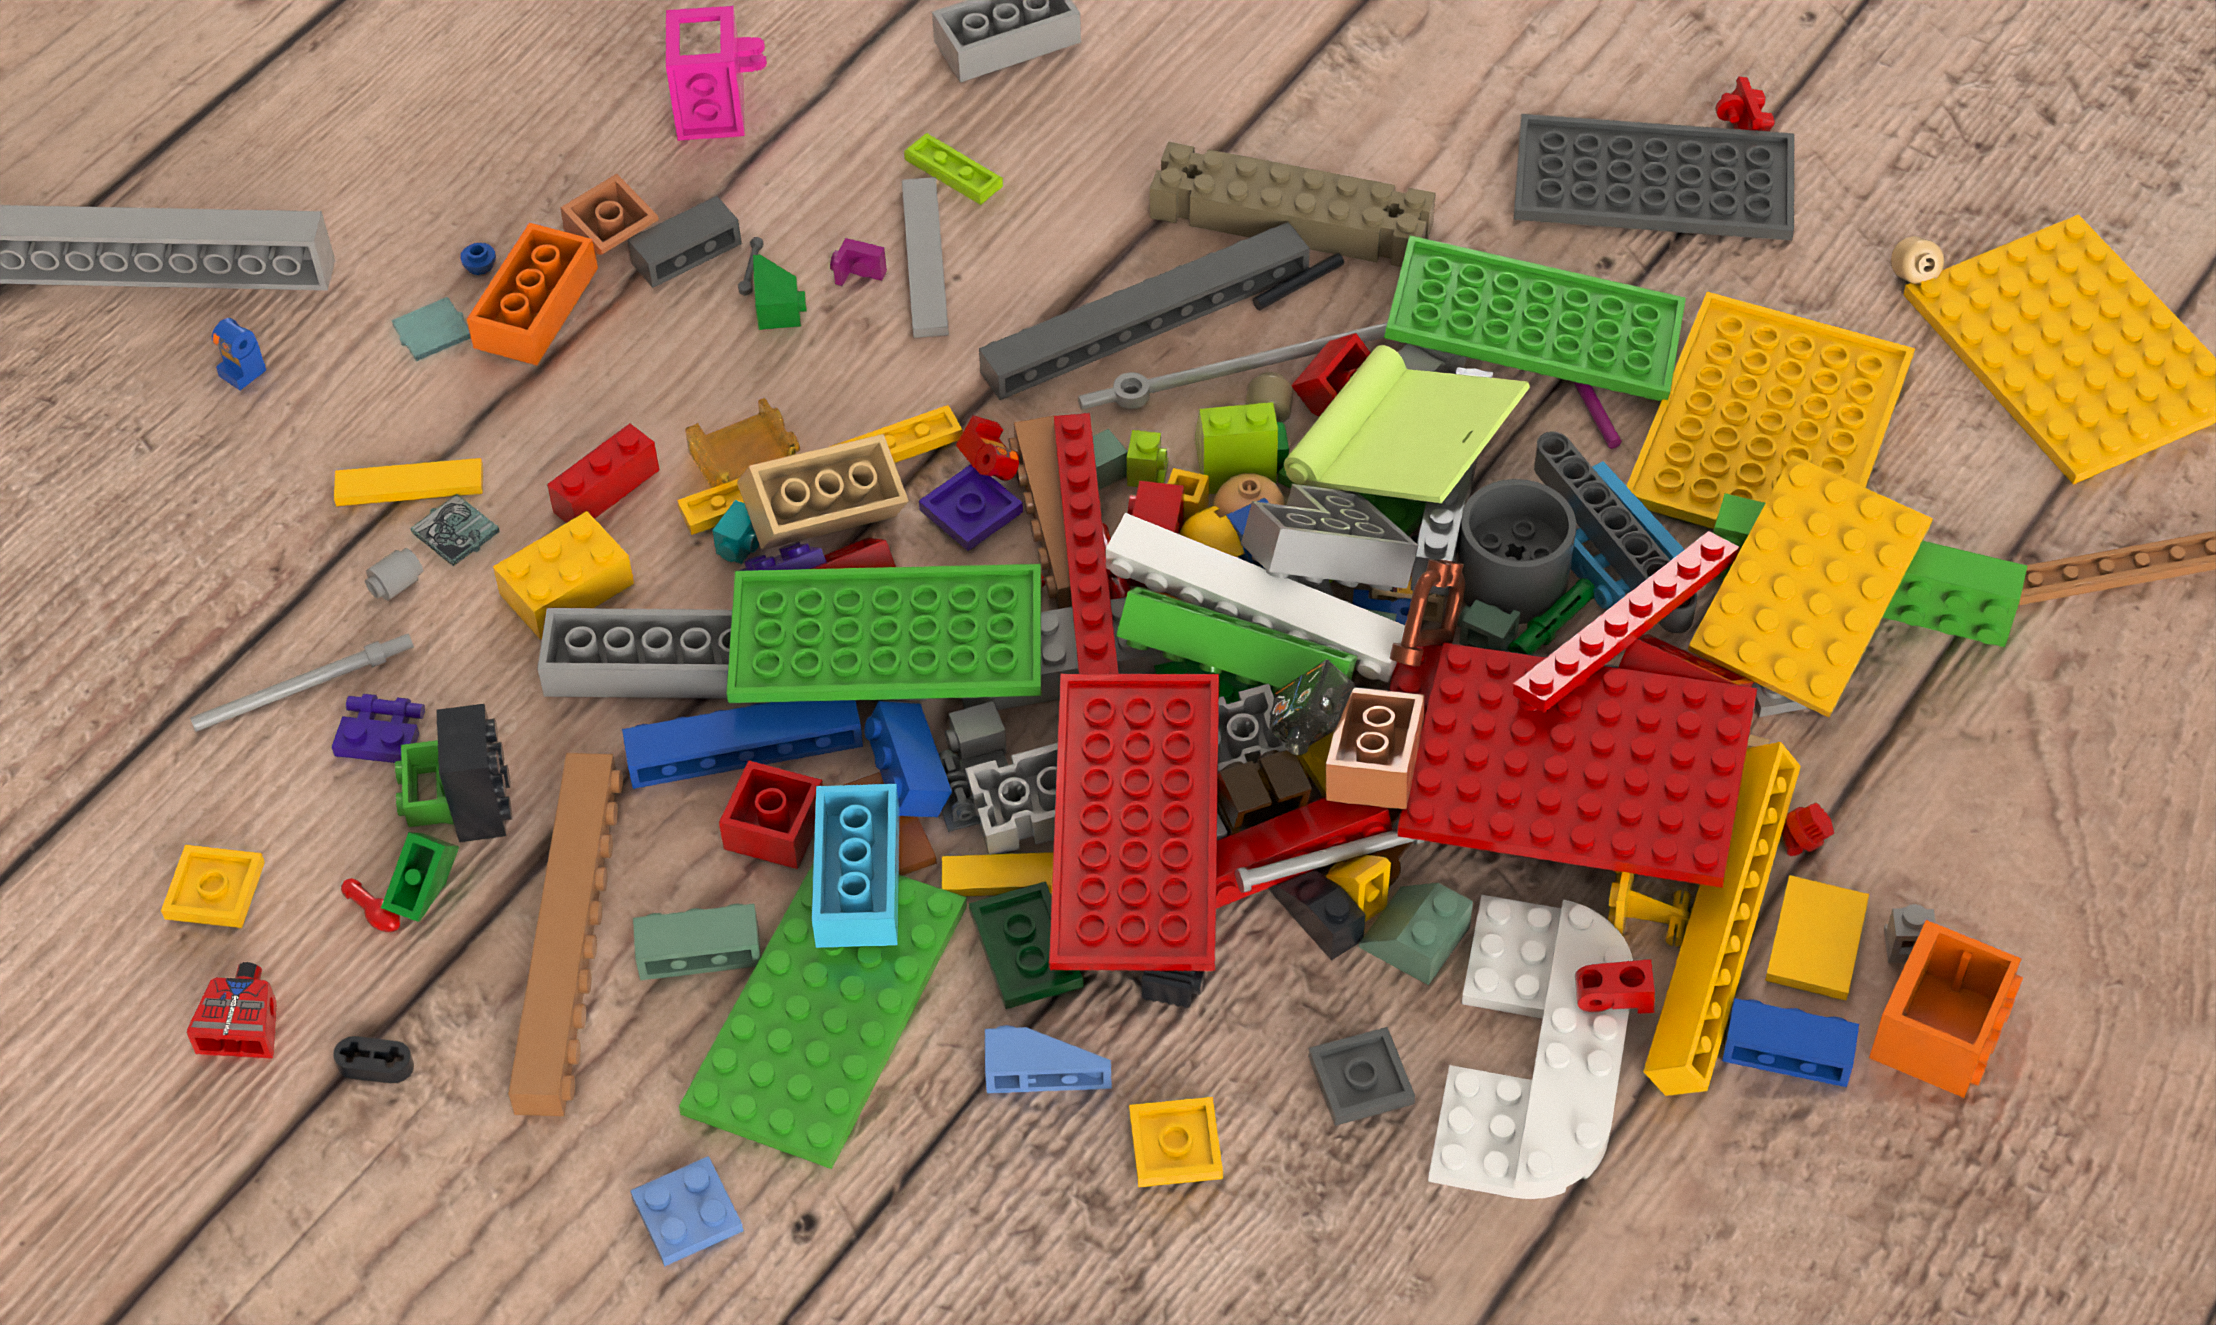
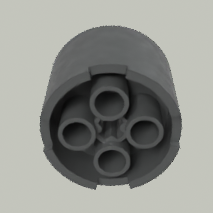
[1457,479,1576,624]

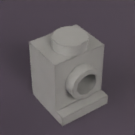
[1884,904,1936,963]

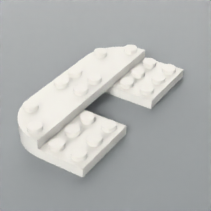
[1428,895,1633,1199]

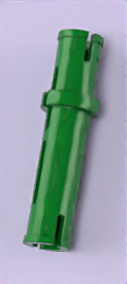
[1508,578,1596,655]

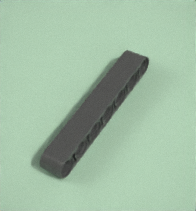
[1534,431,1697,633]

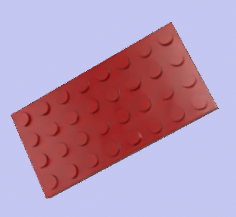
[1049,674,1219,971]

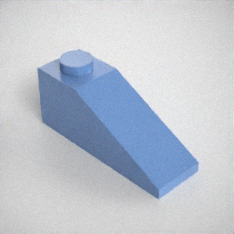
[985,1025,1112,1093]

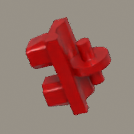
[1715,76,1775,132]

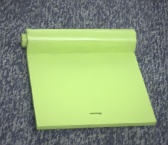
[1284,345,1530,503]

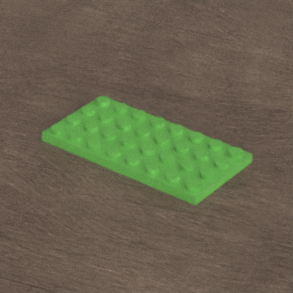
[1384,235,1686,401]
[727,564,1041,703]
[679,862,967,1169]

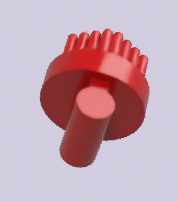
[1782,803,1835,856]

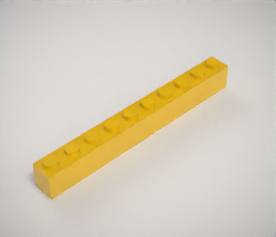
[1643,742,1801,1096]

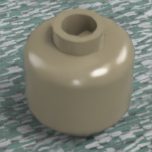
[1245,372,1294,423]

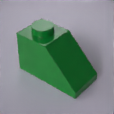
[753,254,807,330]
[381,832,459,922]

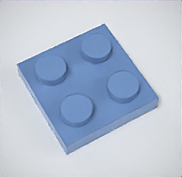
[630,1156,744,1266]

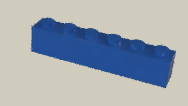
[622,700,863,789]

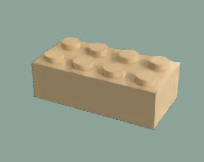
[737,434,909,550]

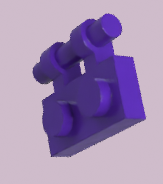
[332,694,425,763]

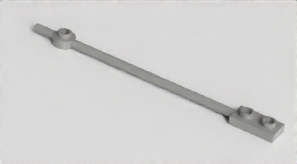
[1078,322,1388,410]

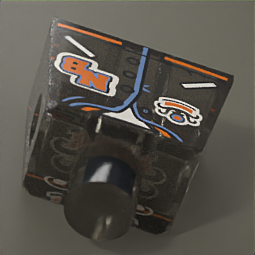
[1269,659,1355,755]

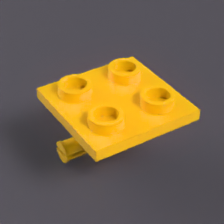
[1608,871,1691,947]

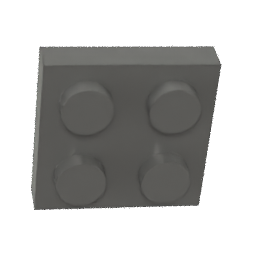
[1308,1027,1415,1126]

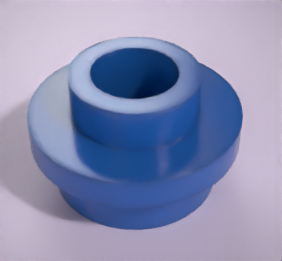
[460,243,496,275]

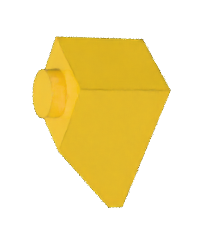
[1326,855,1391,922]

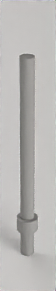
[190,634,414,732]

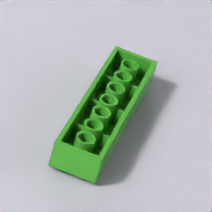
[1714,493,2028,647]

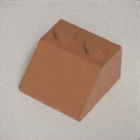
[560,174,659,255]

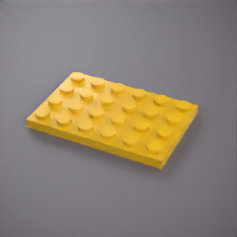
[1688,455,1933,718]

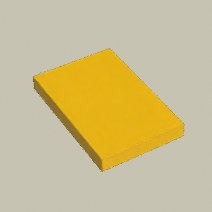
[1765,875,1869,1001]

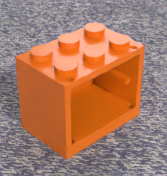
[1869,920,2024,1098]

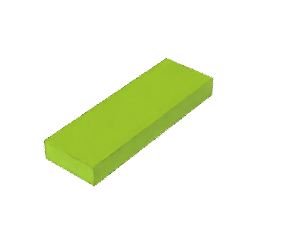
[904,133,1003,205]

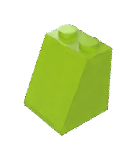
[1195,402,1278,494]

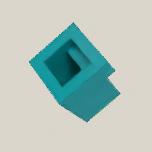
[712,500,759,564]

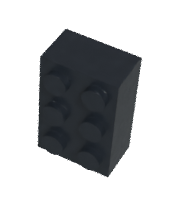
[436,704,512,842]

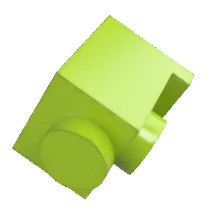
[1127,430,1169,487]

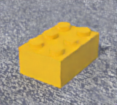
[493,511,634,640]

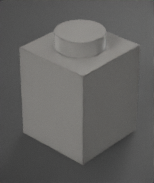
[945,701,1007,760]

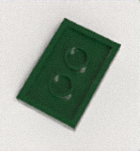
[969,881,1083,1010]

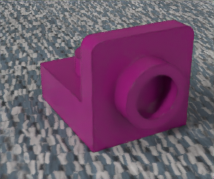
[830,238,887,286]

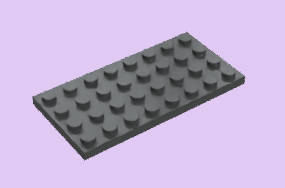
[1513,114,1794,241]

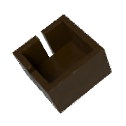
[1217,748,1312,837]

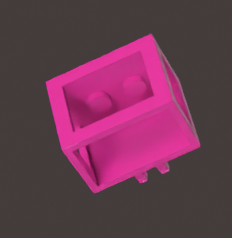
[666,6,767,141]

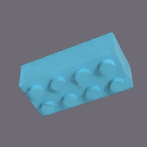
[812,784,900,948]

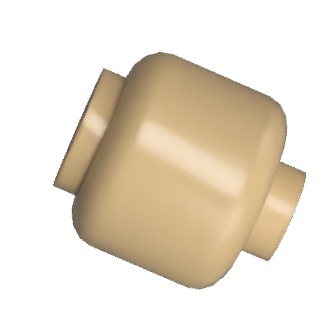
[1891,236,1944,285]

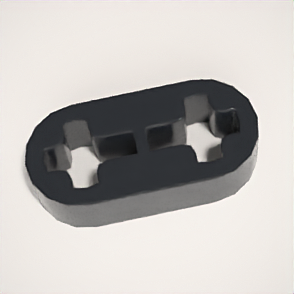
[333,1036,414,1083]

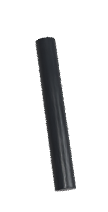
[1253,253,1344,311]

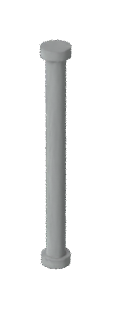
[1235,829,1424,893]

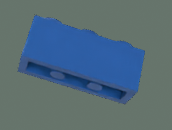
[865,701,952,817]
[1722,998,1859,1087]

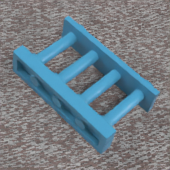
[1571,461,1685,610]

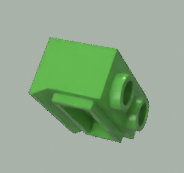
[395,740,454,827]

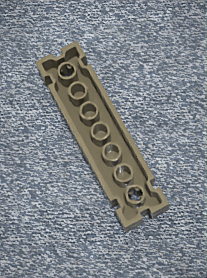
[1150,142,1436,267]

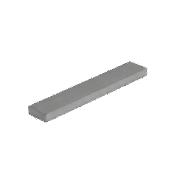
[902,177,949,338]

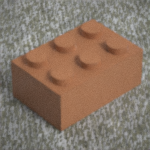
[1326,687,1424,809]

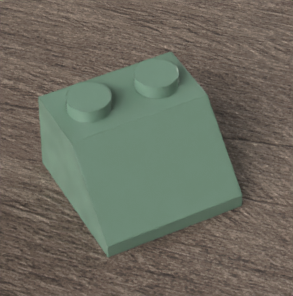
[1359,883,1473,985]

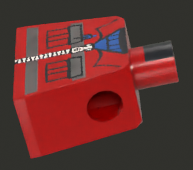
[186,962,277,1059]

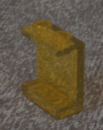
[685,398,800,488]

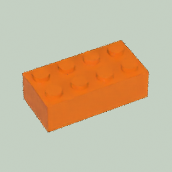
[467,223,598,365]

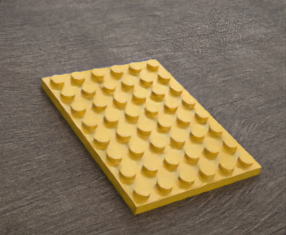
[1903,214,2216,485]
[1626,292,1915,529]

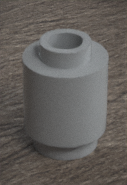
[365,548,423,601]

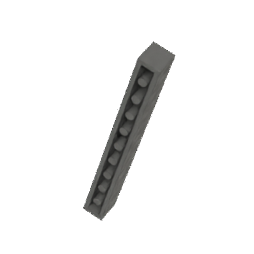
[979,222,1310,400]

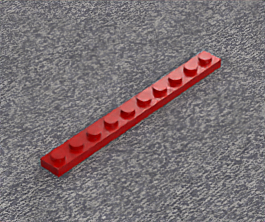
[1054,413,1118,674]

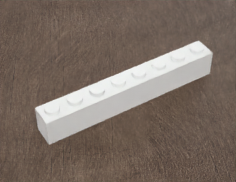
[1106,513,1405,683]

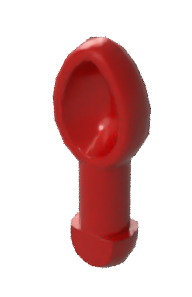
[341,878,401,932]

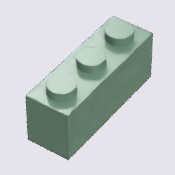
[633,903,761,981]

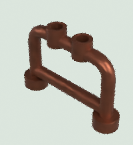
[1389,559,1465,666]

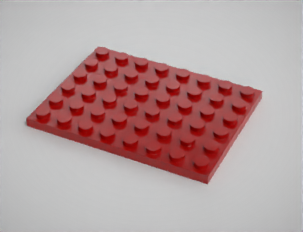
[1398,643,1757,888]

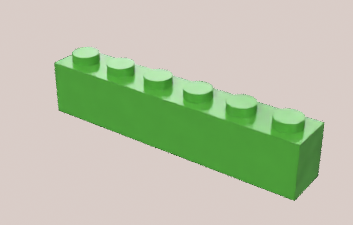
[1116,587,1358,709]

